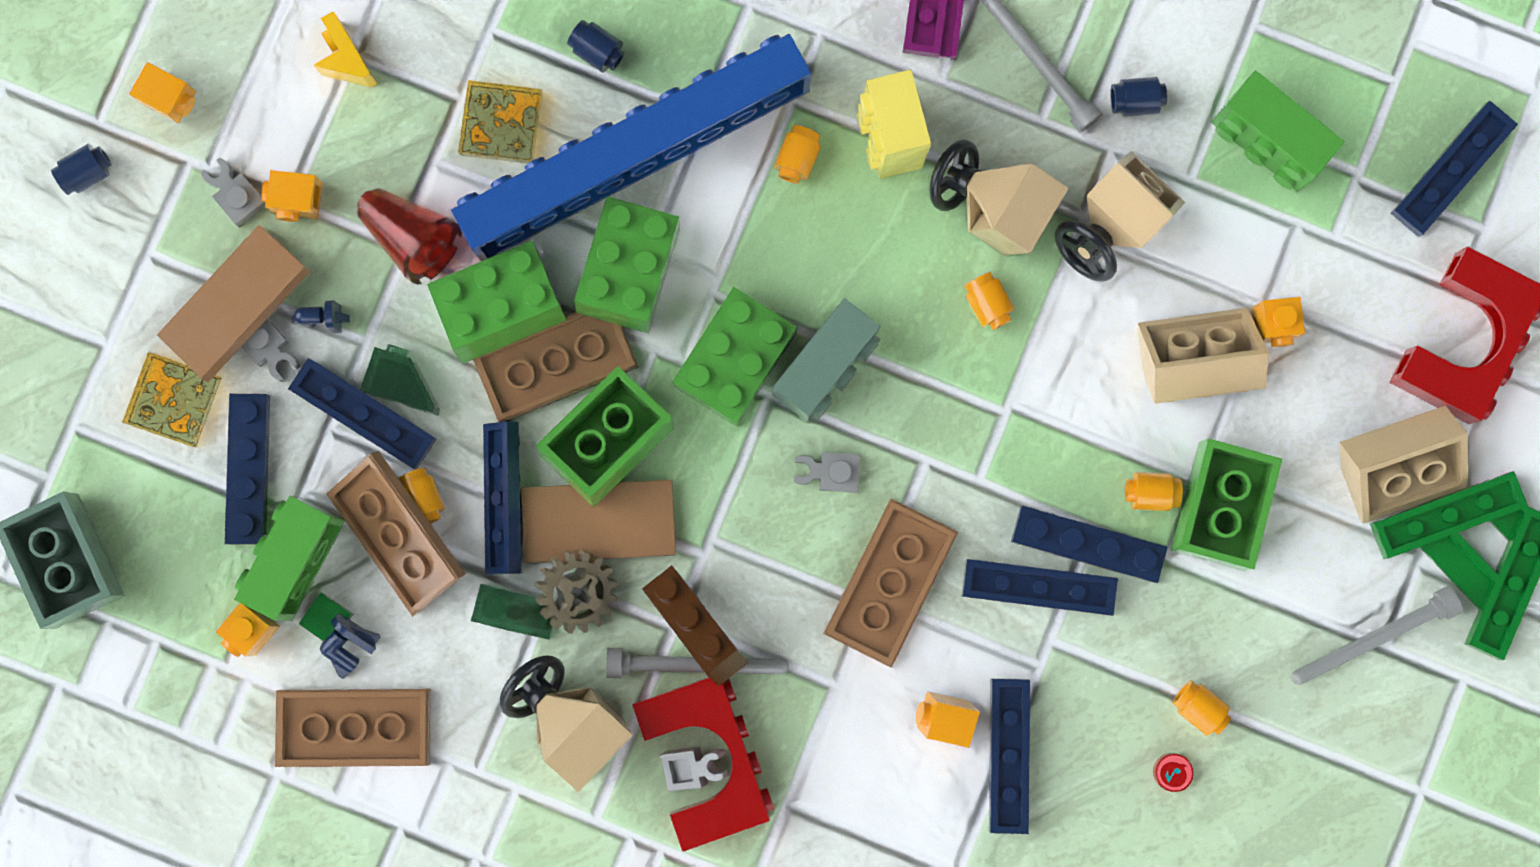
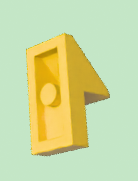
[314,11,377,87]

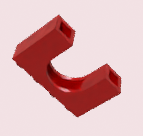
[1389,246,1540,424]
[632,677,775,852]

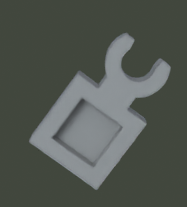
[201,158,266,227]
[242,318,300,382]
[794,452,860,493]
[660,746,730,792]

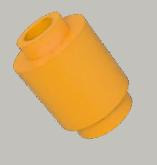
[774,125,821,184]
[964,272,1015,330]
[398,468,446,524]
[1125,472,1183,511]
[1172,680,1231,736]

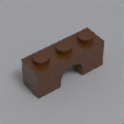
[642,565,748,687]

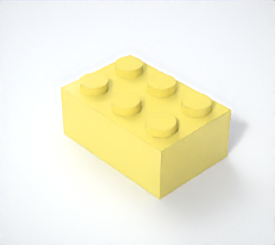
[856,69,931,179]

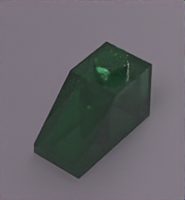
[360,344,440,416]
[471,584,556,640]

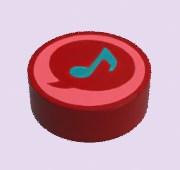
[1153,753,1194,792]

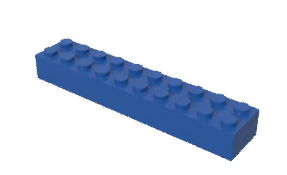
[451,33,811,261]

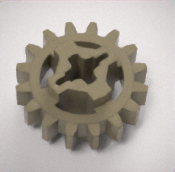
[534,550,618,634]

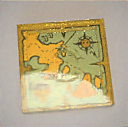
[458,80,543,164]
[122,352,222,448]

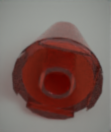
[357,188,462,285]

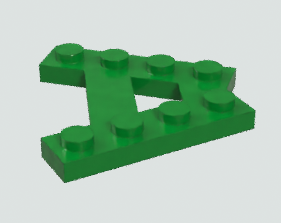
[1370,471,1540,661]

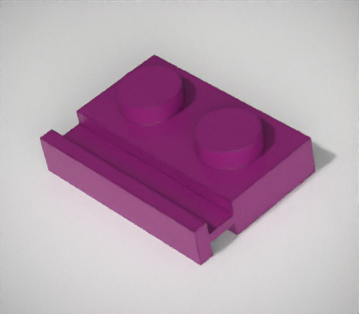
[902,0,964,60]

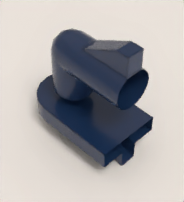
[292,300,350,333]
[320,614,381,679]

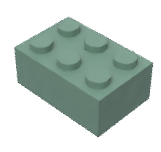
[772,298,881,423]
[0,491,125,629]

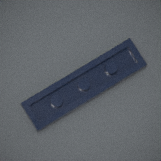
[1390,100,1518,237]
[288,357,437,470]
[224,393,270,545]
[483,421,522,575]
[1011,506,1168,583]
[961,559,1118,616]
[989,678,1030,834]

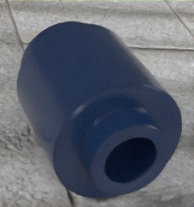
[567,20,625,73]
[1110,76,1167,117]
[51,143,112,195]

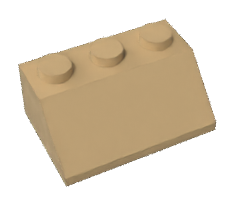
[1137,308,1269,404]
[1339,405,1468,524]

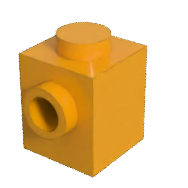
[129,62,196,124]
[262,170,323,222]
[1252,296,1305,348]
[216,603,280,657]
[915,691,980,748]

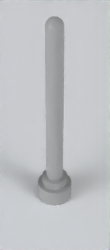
[981,0,1103,133]
[1291,586,1463,685]
[606,647,789,678]

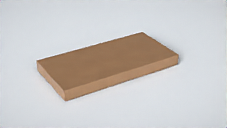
[157,225,311,383]
[473,312,639,422]
[326,451,466,617]
[521,480,676,563]
[823,499,958,668]
[275,689,431,767]

